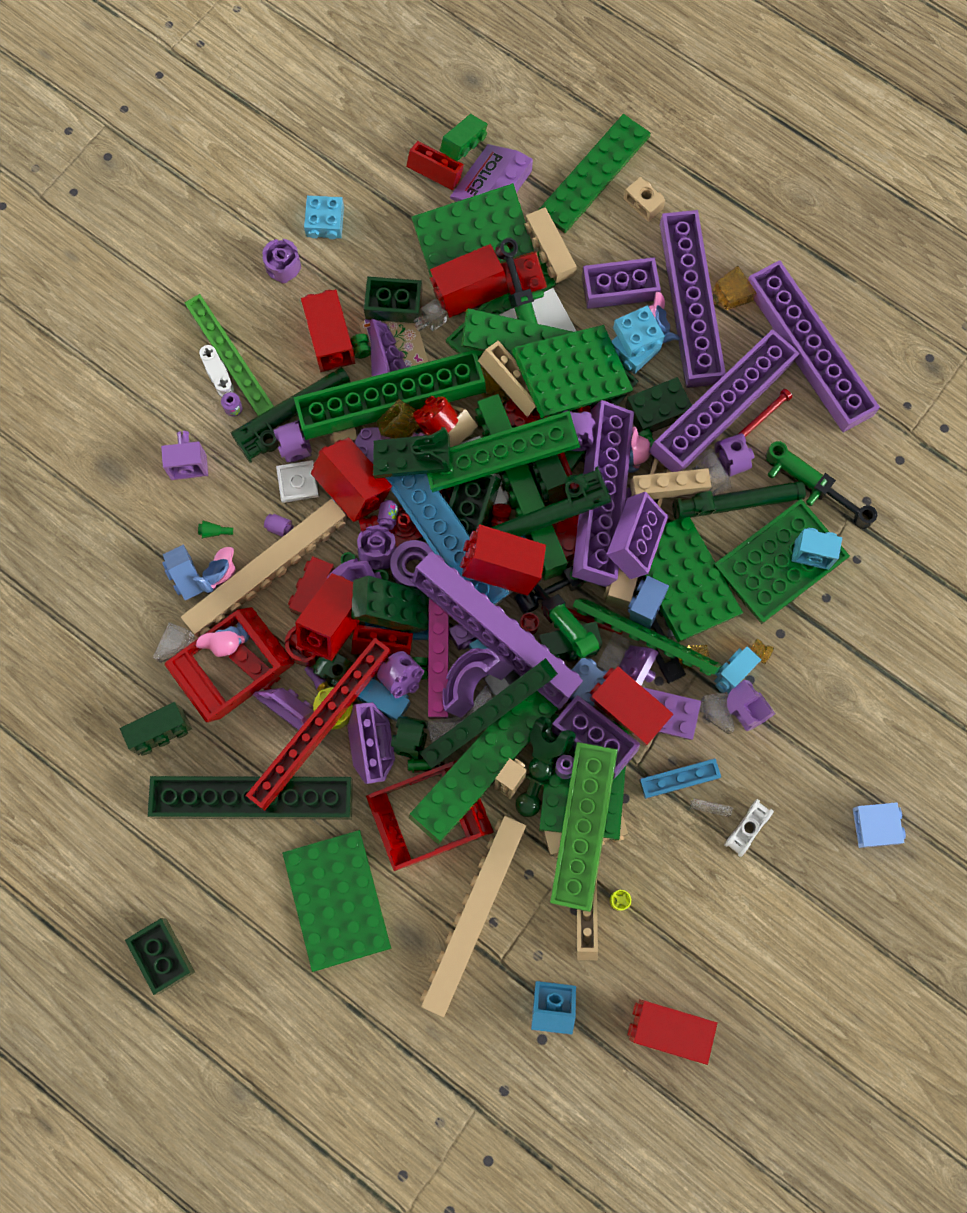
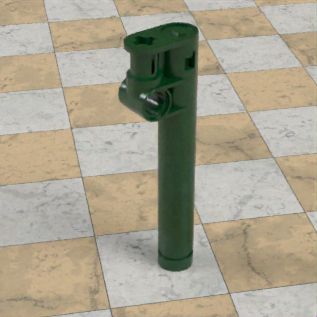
[230,367,351,463]
[490,466,612,537]
[672,481,806,520]

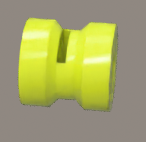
[609,890,632,911]

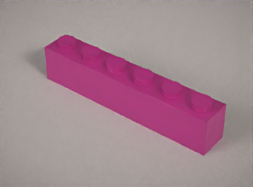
[428,600,449,719]

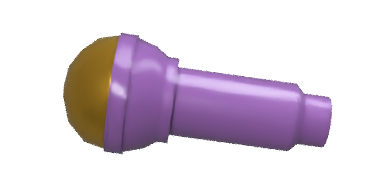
[304,666,328,691]

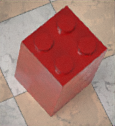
[429,244,509,318]
[301,289,356,373]
[311,437,392,522]
[460,524,546,596]
[295,573,359,661]
[589,666,674,746]
[627,999,718,1065]

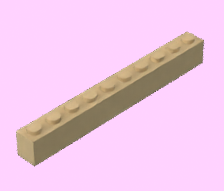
[181,499,348,638]
[420,816,527,1017]

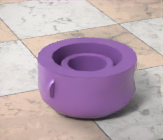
[390,540,434,590]

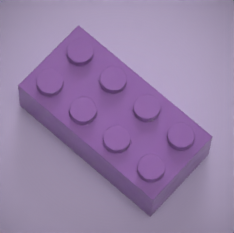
[582,257,661,309]
[607,492,668,579]
[614,687,701,740]
[551,695,640,780]

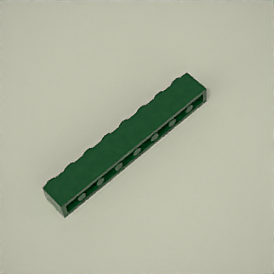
[420,658,558,769]

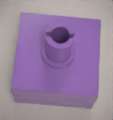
[161,431,208,480]

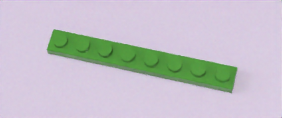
[184,294,274,416]

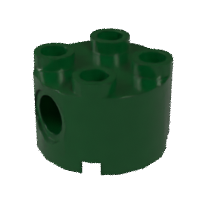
[313,653,354,686]
[391,716,428,759]

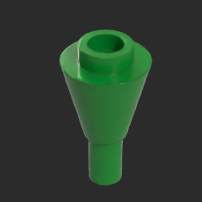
[198,520,234,539]

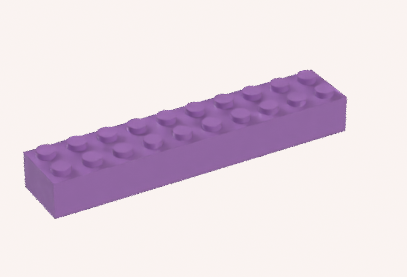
[660,210,726,388]
[745,260,880,433]
[649,329,800,472]
[572,400,634,587]
[411,551,583,710]

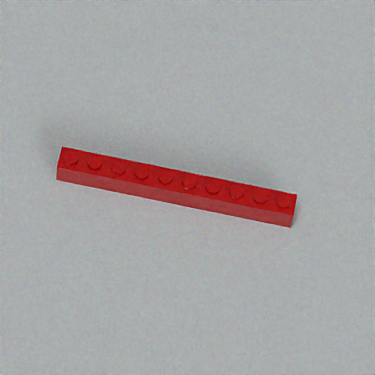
[245,638,392,811]

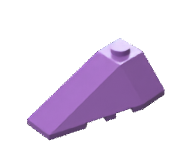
[370,319,411,377]

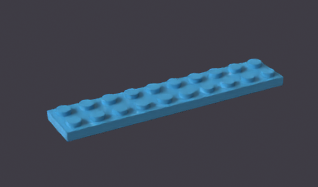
[372,462,509,604]

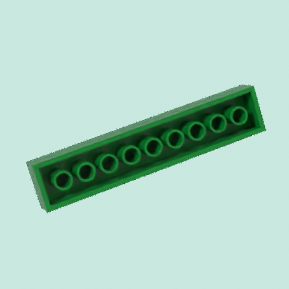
[294,350,486,440]
[475,394,568,581]
[409,691,559,845]

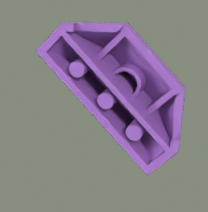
[253,688,314,731]
[348,702,395,784]

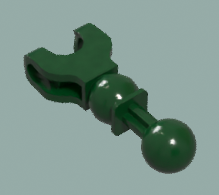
[515,716,576,817]

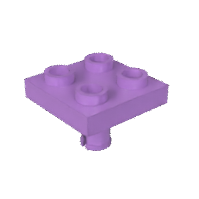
[619,645,658,685]

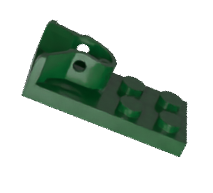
[373,427,450,478]

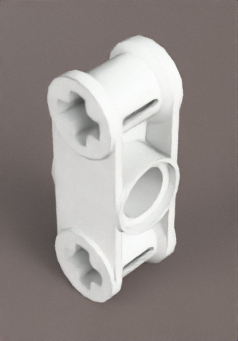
[199,345,234,397]
[724,799,774,858]

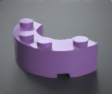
[442,648,515,718]

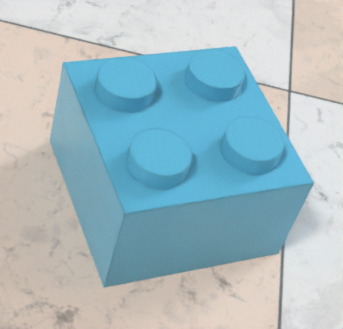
[791,528,842,570]

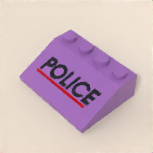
[450,144,533,202]

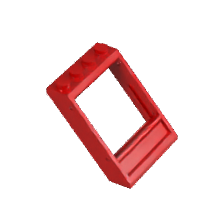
[164,607,294,723]
[366,760,494,871]

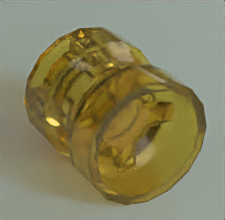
[751,639,774,664]

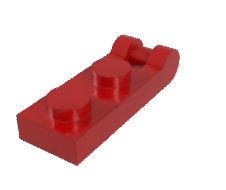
[229,644,281,690]

